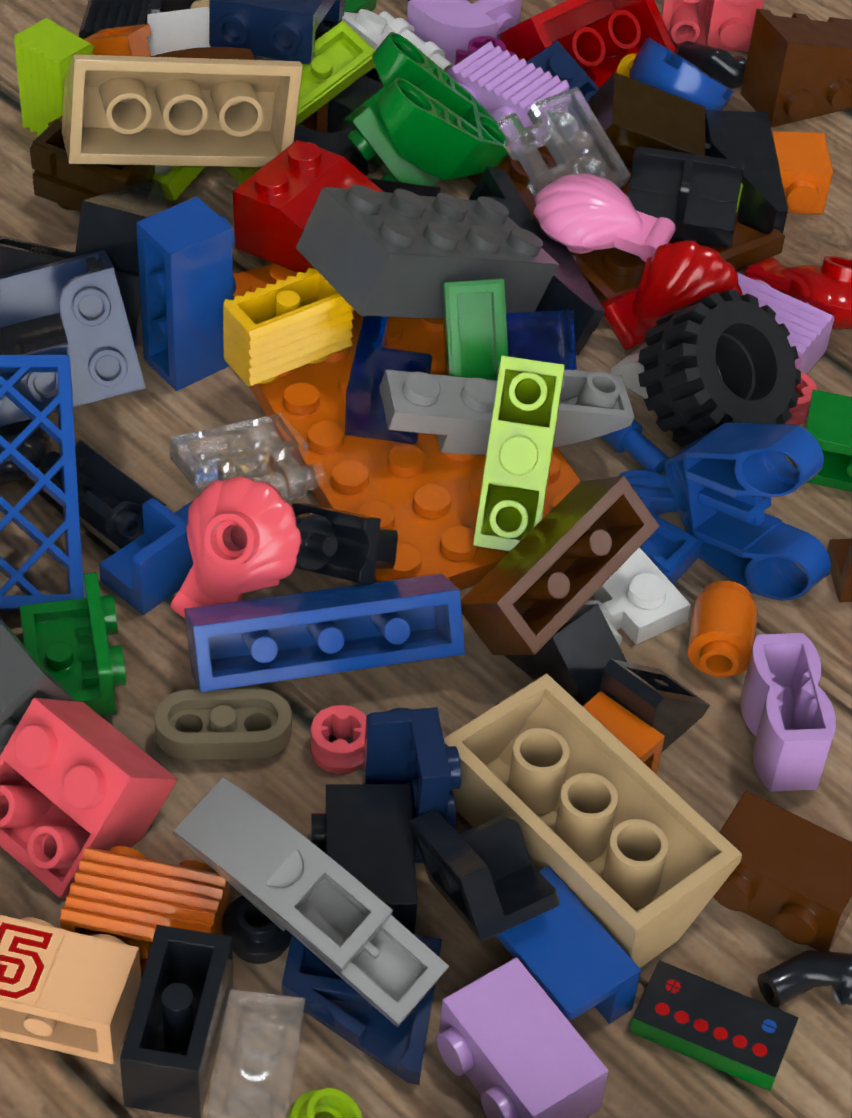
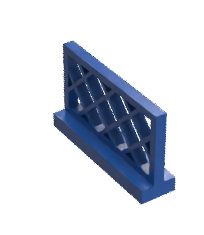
[0,355,84,612]

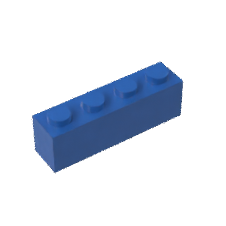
[184,574,465,692]

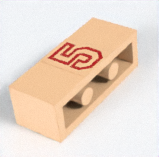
[0,915,142,1064]

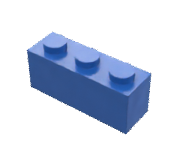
[136,196,236,391]

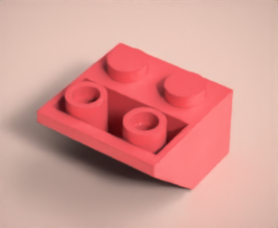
[661,0,764,52]
[0,698,178,898]

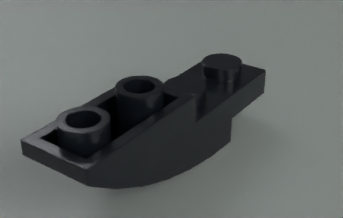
[469,166,605,355]

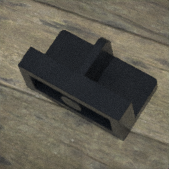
[627,146,744,248]
[409,809,560,942]

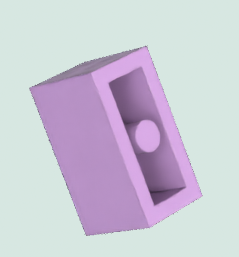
[436,957,609,1118]

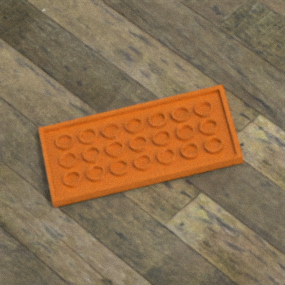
[233,263,581,590]

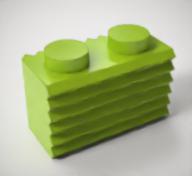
[14,18,95,137]

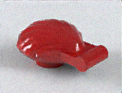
[601,240,743,350]
[745,256,852,330]

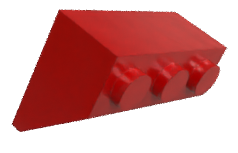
[499,0,677,88]

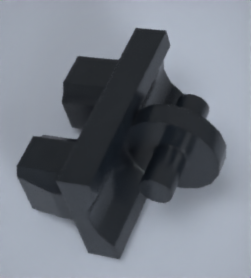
[292,503,398,583]

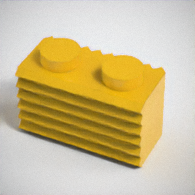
[223,268,355,387]

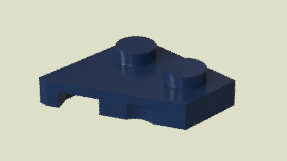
[282,935,442,1085]

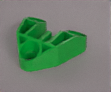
[372,32,515,181]

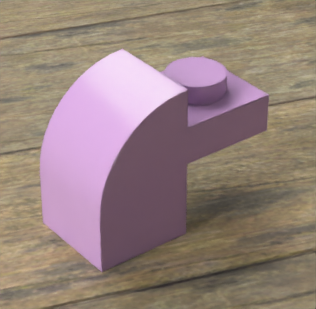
[407,0,522,65]

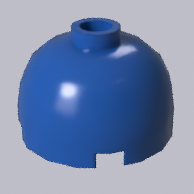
[629,37,734,111]

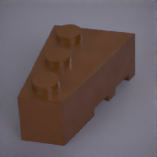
[740,9,852,128]

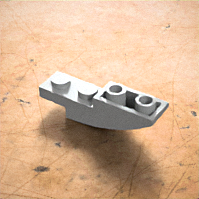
[379,369,635,455]
[173,777,449,1028]

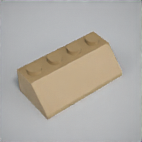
[62,54,303,167]
[444,673,742,968]

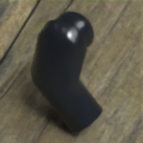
[677,41,747,89]
[757,950,852,1008]

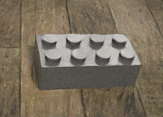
[296,185,559,322]

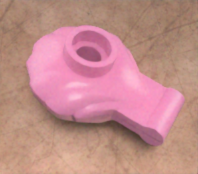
[533,173,675,262]

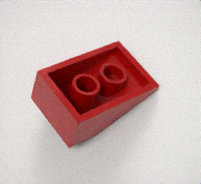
[232,140,383,273]

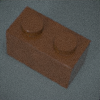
[713,790,852,951]

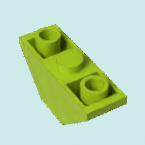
[473,356,565,551]

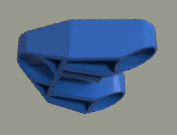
[665,423,831,601]

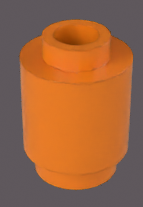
[688,581,758,678]

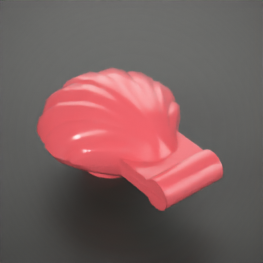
[170,476,302,618]

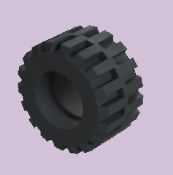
[638,290,801,447]

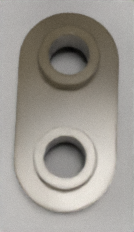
[154,688,292,760]

